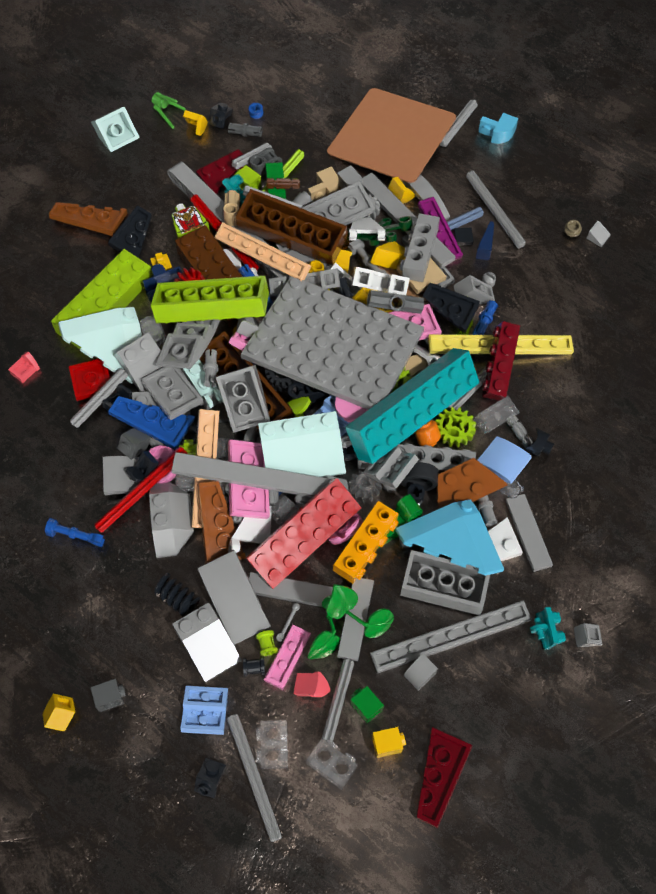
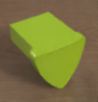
[288,397,311,418]

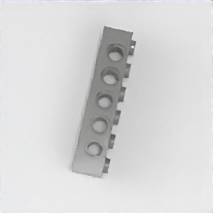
[358,443,476,474]

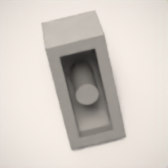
[453,275,495,304]

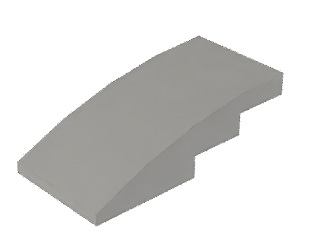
[156,319,220,369]
[198,550,271,645]

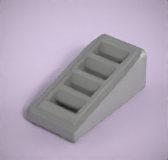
[236,317,259,338]

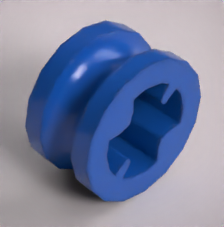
[248,103,264,119]

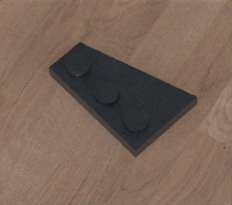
[422,283,480,333]

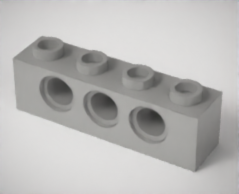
[400,213,440,282]

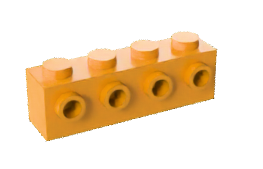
[333,501,399,584]

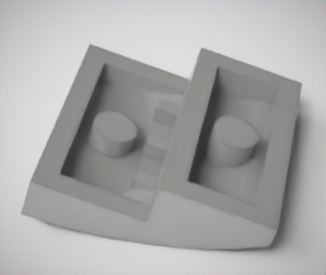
[363,446,419,488]
[103,456,145,496]

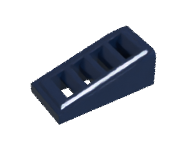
[476,221,494,260]

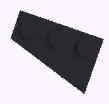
[108,205,152,258]

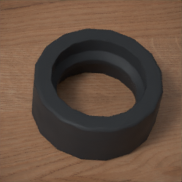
[401,462,438,491]

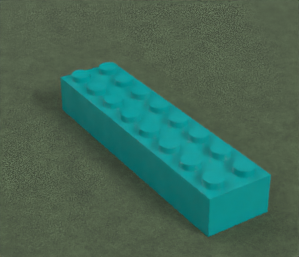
[345,348,480,464]

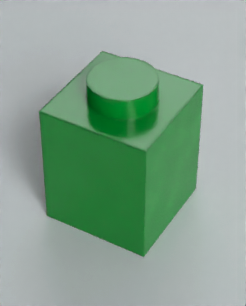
[350,686,384,723]

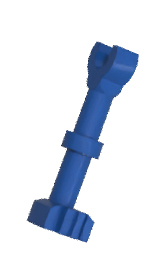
[45,518,105,547]

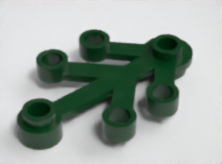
[347,216,413,246]

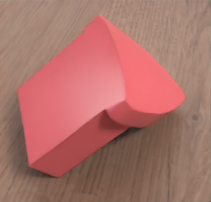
[8,352,40,383]
[293,671,330,697]

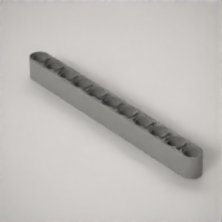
[167,161,289,278]

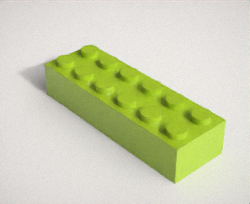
[51,249,153,349]
[151,275,269,323]

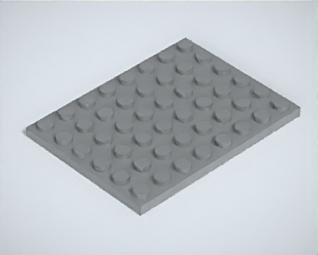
[241,276,424,410]

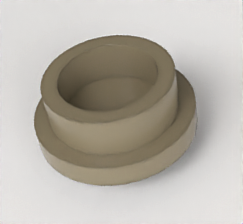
[564,220,582,237]

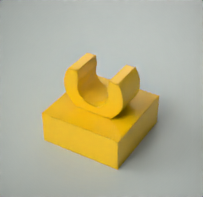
[150,252,172,271]

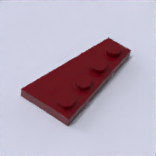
[417,727,472,829]

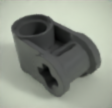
[250,147,282,176]

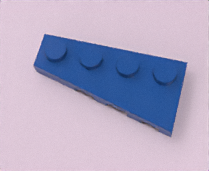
[108,396,195,450]

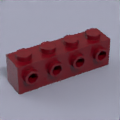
[482,321,520,401]

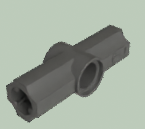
[367,290,424,314]

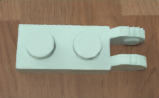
[183,360,223,408]

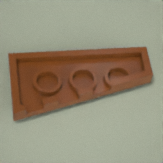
[49,202,127,236]
[197,481,246,563]

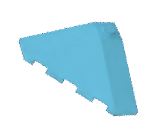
[396,499,504,576]

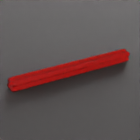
[190,194,259,270]
[94,447,188,533]

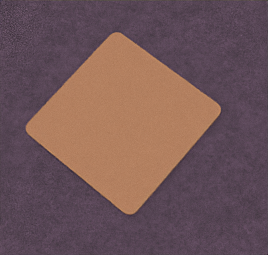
[327,88,456,183]

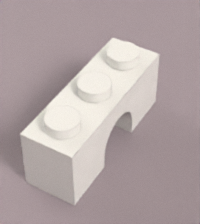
[351,267,410,295]

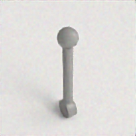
[276,603,300,642]

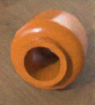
[414,420,441,447]

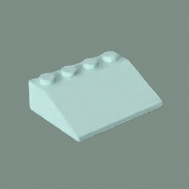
[258,411,346,478]

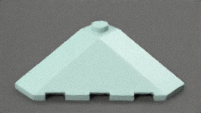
[58,307,142,384]

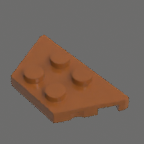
[438,458,507,509]

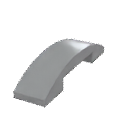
[401,175,450,220]
[269,269,340,297]

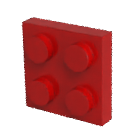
[69,359,114,401]

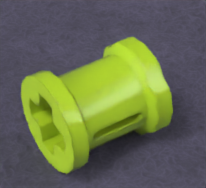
[256,630,278,657]

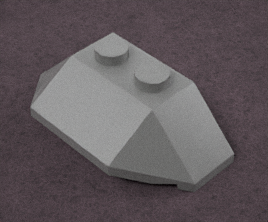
[149,482,194,558]

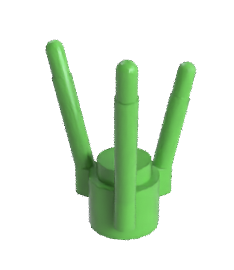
[151,92,186,129]

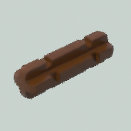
[266,178,300,189]

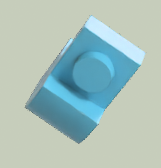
[478,113,518,144]

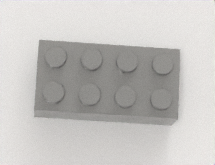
[400,550,490,615]

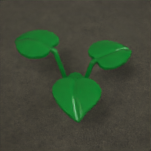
[307,584,394,659]

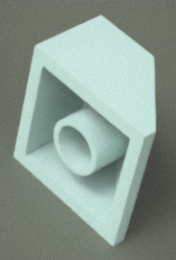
[91,107,140,152]

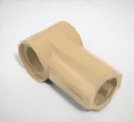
[223,190,240,226]

